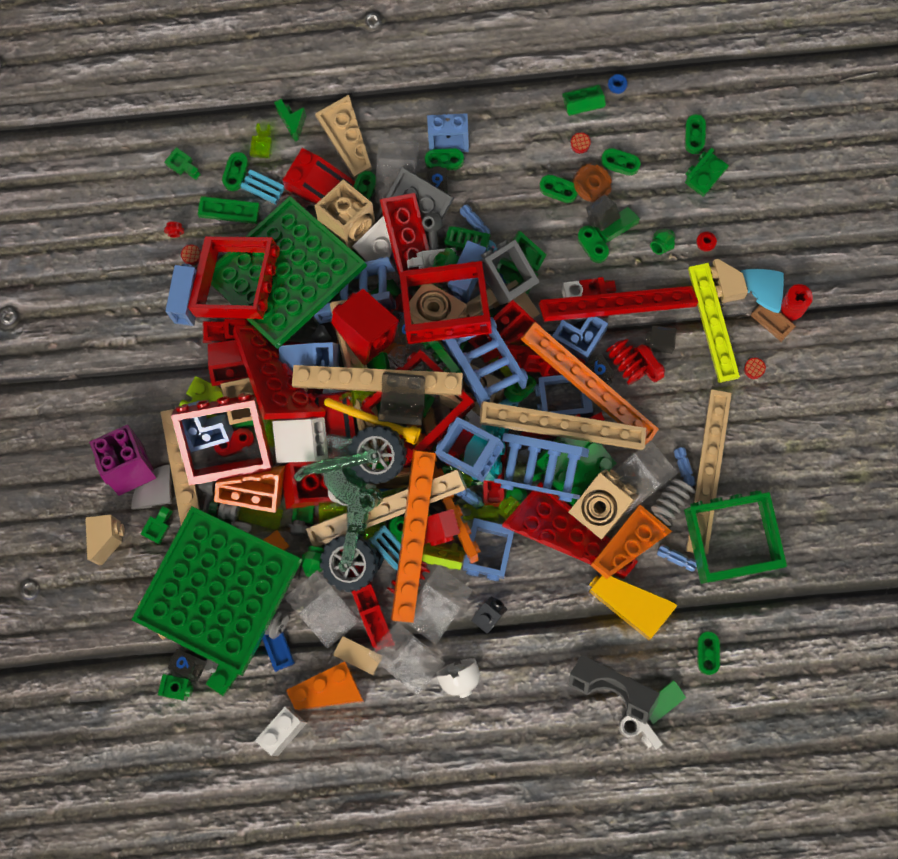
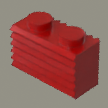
[424,509,461,547]

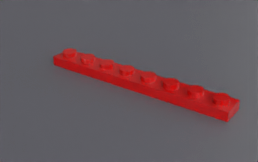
[539,286,698,322]

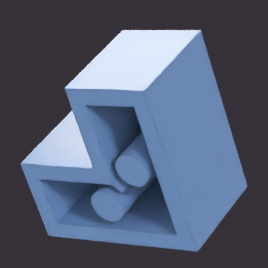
[552,317,608,364]
[182,401,234,452]

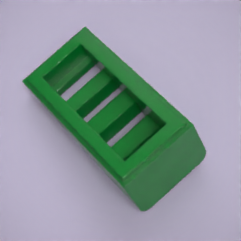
[445,226,491,251]

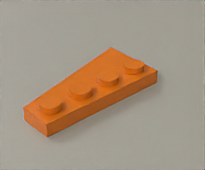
[591,505,672,579]

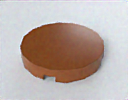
[573,164,612,203]

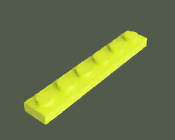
[688,263,740,383]

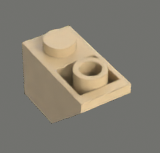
[710,259,748,303]

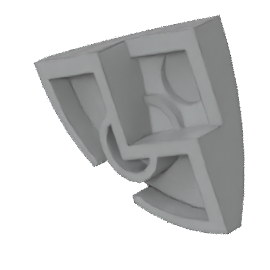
[131,465,172,509]

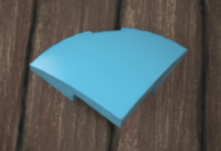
[740,269,784,313]

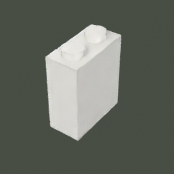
[272,417,329,463]
[255,707,307,756]

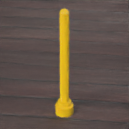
[324,398,421,445]

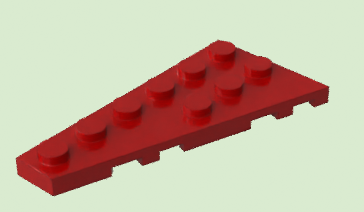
[233,326,326,420]
[502,482,638,579]

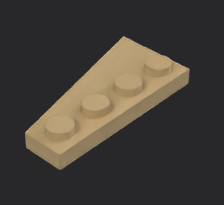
[315,95,372,179]

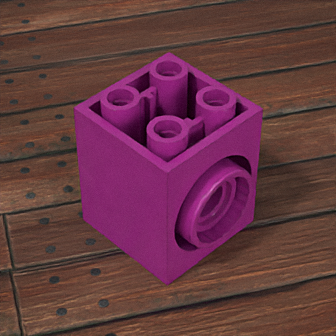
[89,424,156,496]

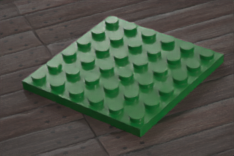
[211,196,367,349]
[131,506,302,676]

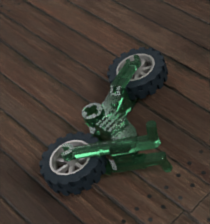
[294,425,407,592]

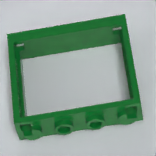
[684,490,787,584]

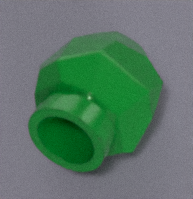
[650,229,675,255]
[302,546,324,578]

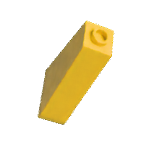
[589,575,678,640]

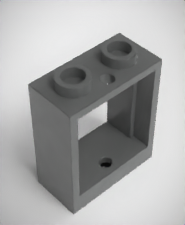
[479,239,539,305]

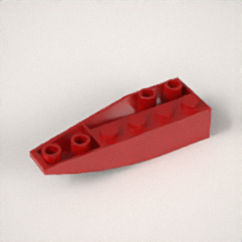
[208,339,308,386]

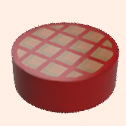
[570,133,590,154]
[181,245,201,266]
[744,358,766,379]

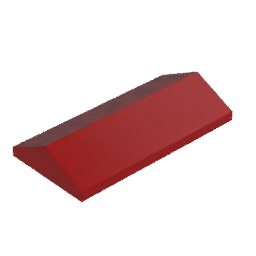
[380,193,429,278]

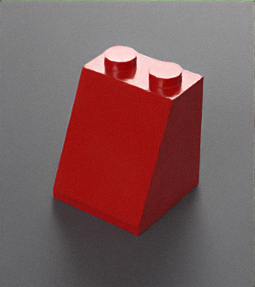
[331,288,399,366]

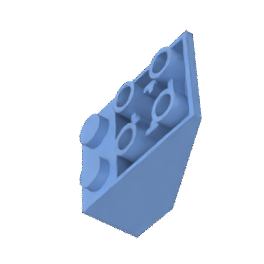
[279,343,340,371]

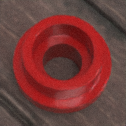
[164,222,184,238]
[696,232,717,252]

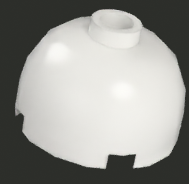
[436,658,480,698]

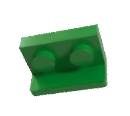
[685,147,729,197]

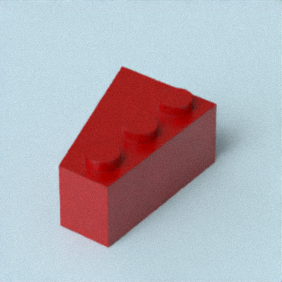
[468,300,542,363]

